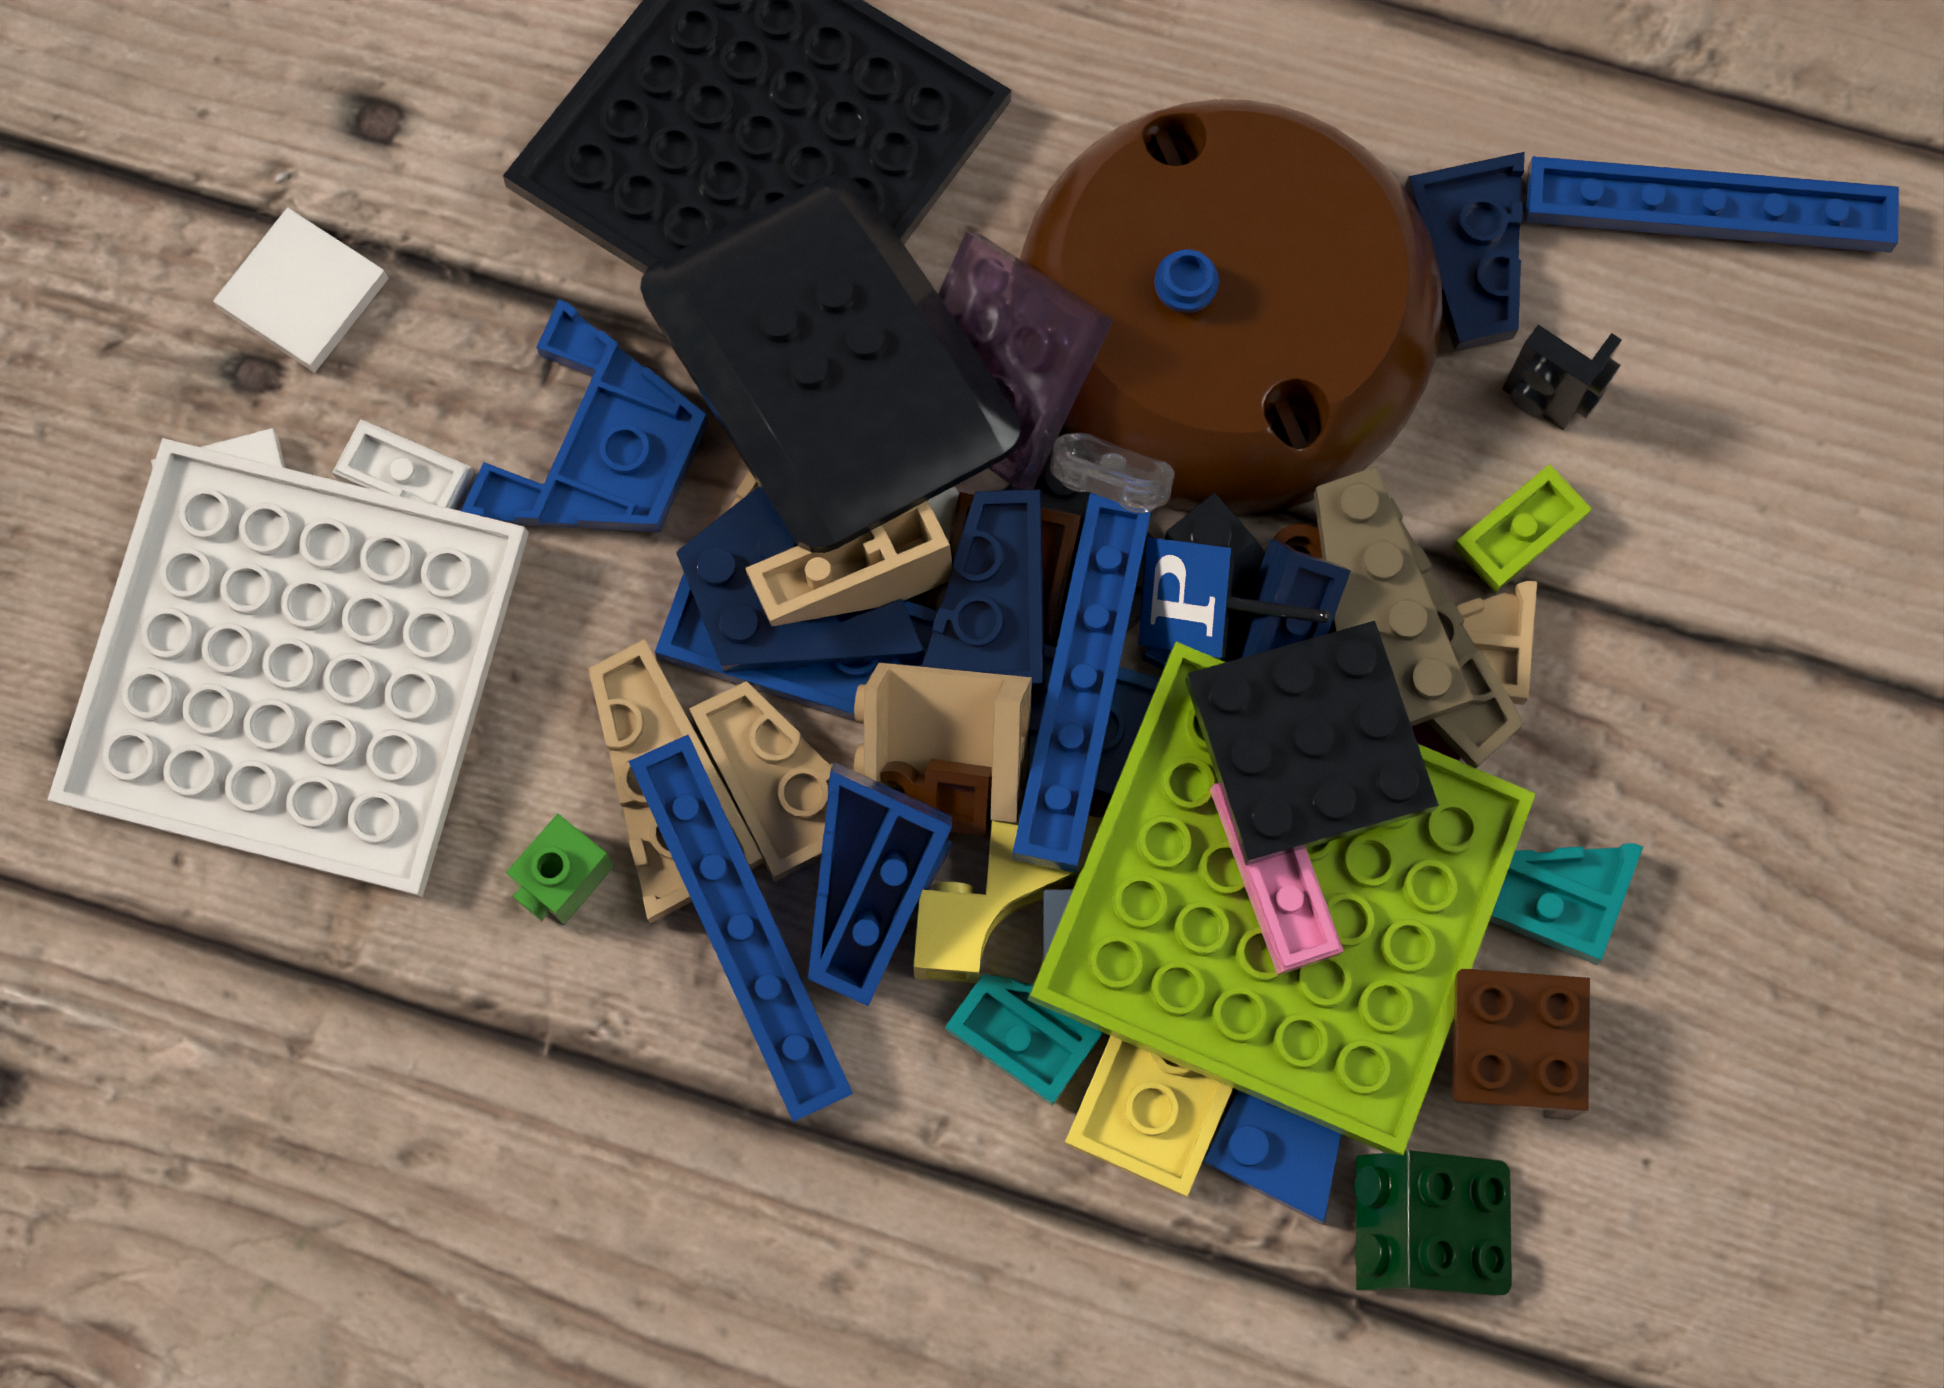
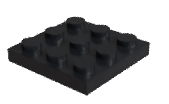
[1185,621,1439,865]

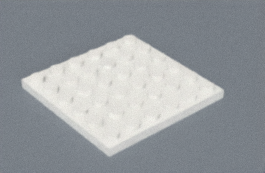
[47,438,529,898]

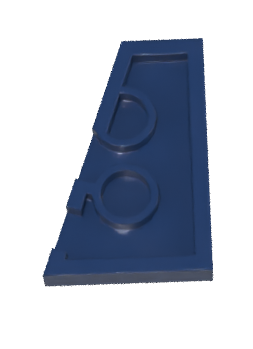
[1404,152,1525,352]
[920,490,1045,685]

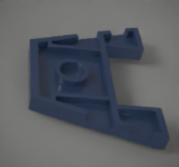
[676,486,924,672]

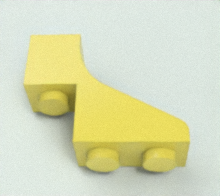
[913,813,1102,984]

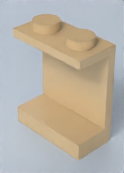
[854,663,1032,823]

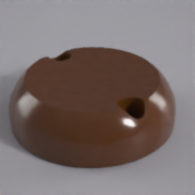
[1014,99,1442,516]

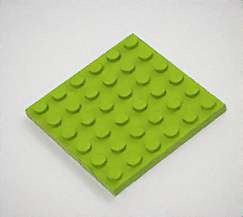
[1027,642,1536,1155]

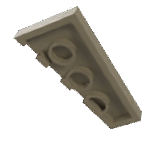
[1314,466,1473,726]

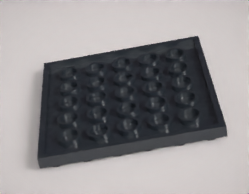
[503,0,1012,274]

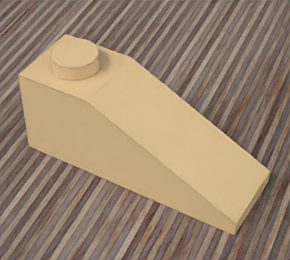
[746,501,953,626]

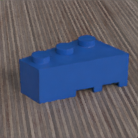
[808,762,952,1006]

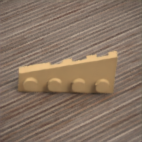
[588,639,764,924]

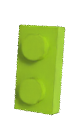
[1453,464,1592,594]

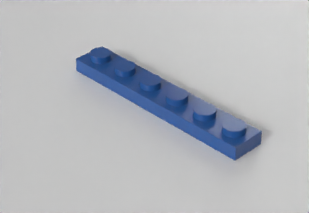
[1525,156,1899,253]
[1012,493,1152,873]
[628,734,853,1122]

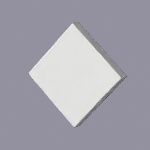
[213,207,389,373]

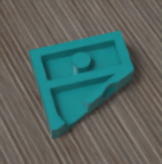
[1489,843,1643,965]
[945,974,1104,1106]

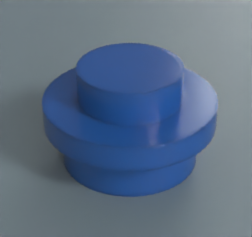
[1154,249,1219,313]

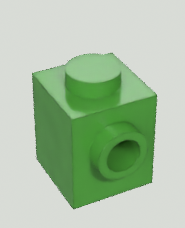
[506,813,615,925]

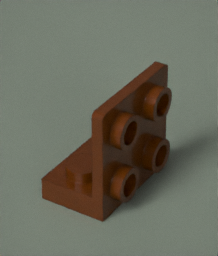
[1452,969,1590,1120]

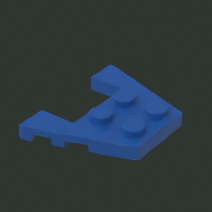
[461,299,708,532]

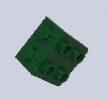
[1354,1150,1512,1296]

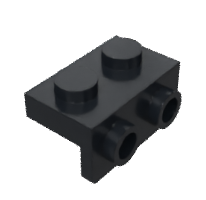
[1502,324,1622,430]

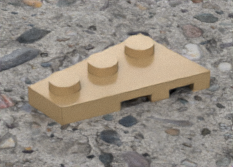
[689,681,833,882]

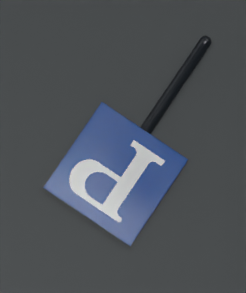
[1138,537,1330,658]

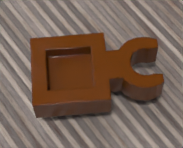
[880,759,992,837]

